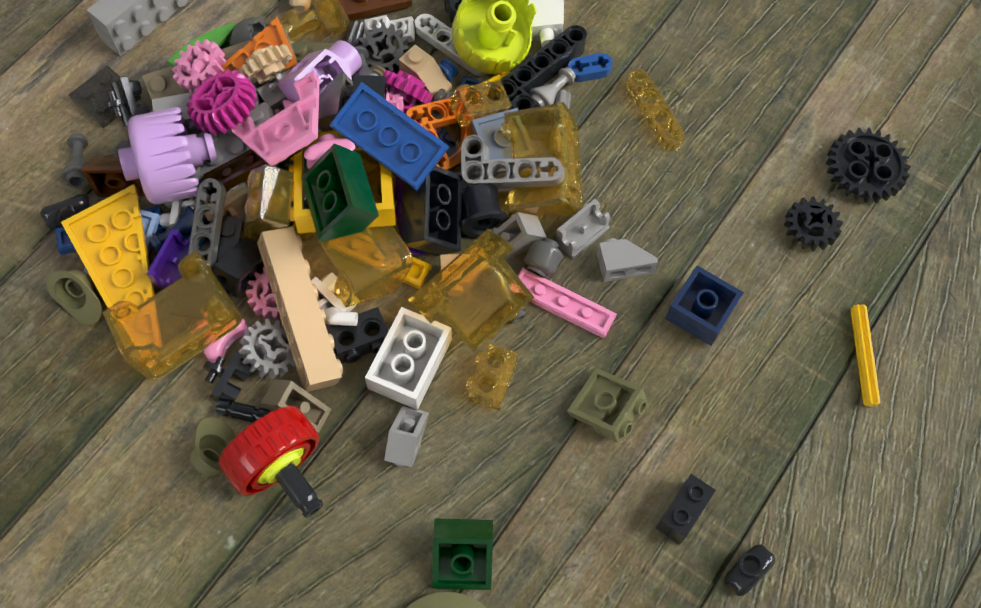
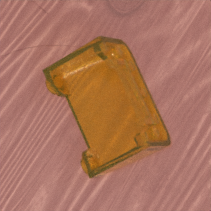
[502,102,583,215]
[293,200,413,308]
[102,250,242,379]

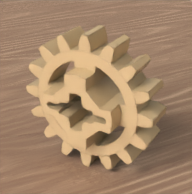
[238,44,293,84]

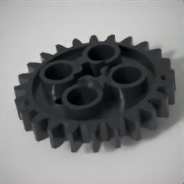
[825,128,911,203]

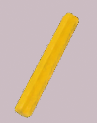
[851,304,880,407]

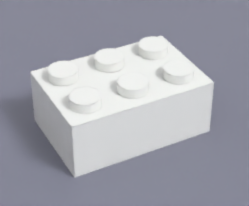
[365,307,452,410]

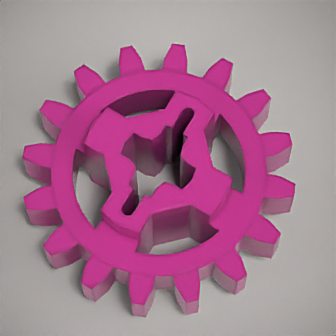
[383,70,434,106]

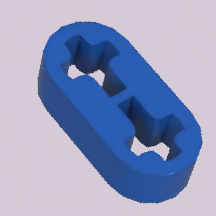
[568,53,613,82]

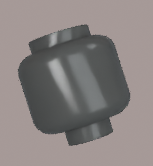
[524,237,563,278]

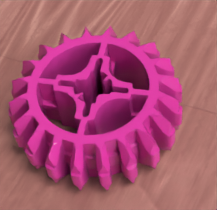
[186,70,258,136]

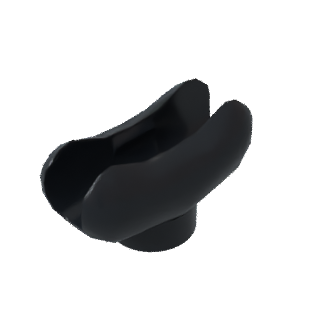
[40,194,91,229]
[725,544,776,596]

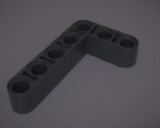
[495,25,587,142]

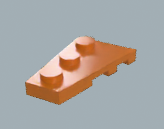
[221,17,298,74]

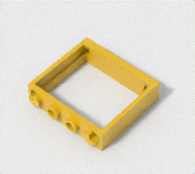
[289,131,396,233]

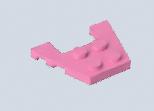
[230,71,320,167]

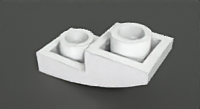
[363,15,415,44]

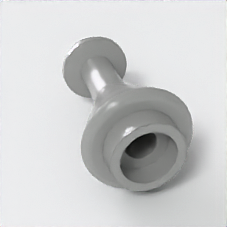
[529,67,576,112]

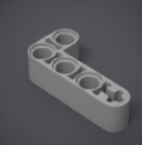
[461,135,565,188]

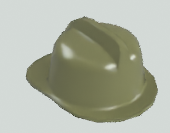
[46,270,102,325]
[190,417,236,480]

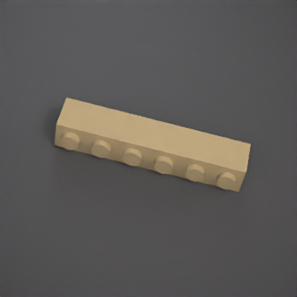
[257,226,343,392]

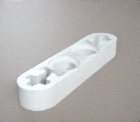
[415,14,486,76]

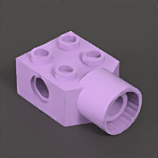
[277,40,362,103]

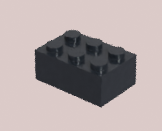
[401,166,462,256]

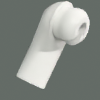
[324,307,358,326]

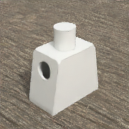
[529,0,564,47]

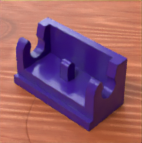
[147,229,200,295]

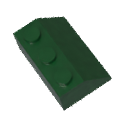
[301,143,379,242]

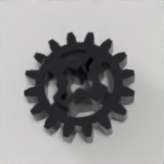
[784,196,843,251]

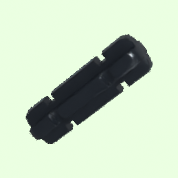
[216,399,270,422]

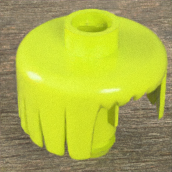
[452,0,537,74]

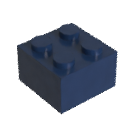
[665,265,744,346]

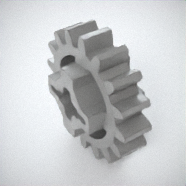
[239,319,295,379]

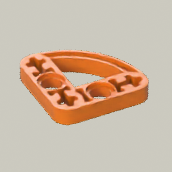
[406,97,474,171]

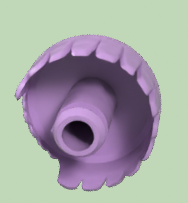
[118,107,217,204]

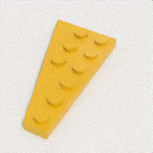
[61,184,163,361]

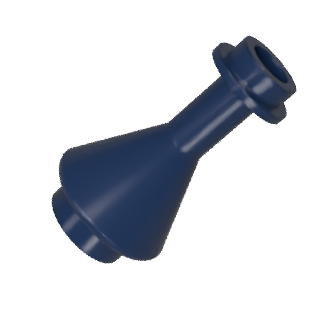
[149,206,210,252]

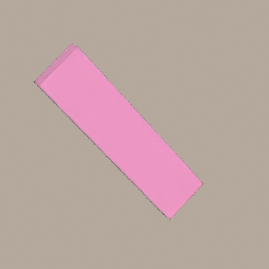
[510,268,617,338]

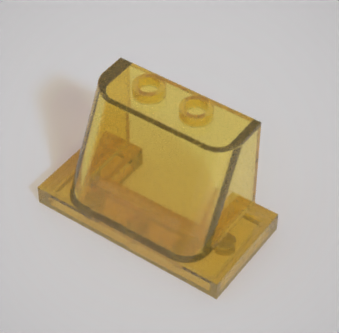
[408,229,534,352]

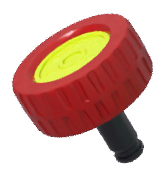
[219,406,323,518]

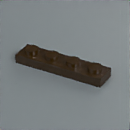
[203,149,302,196]

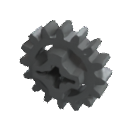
[358,22,409,73]

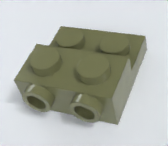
[567,368,647,443]

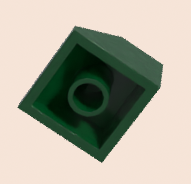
[432,518,493,590]

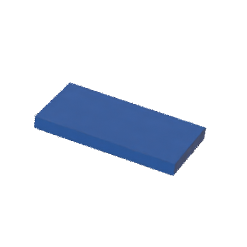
[329,82,449,190]

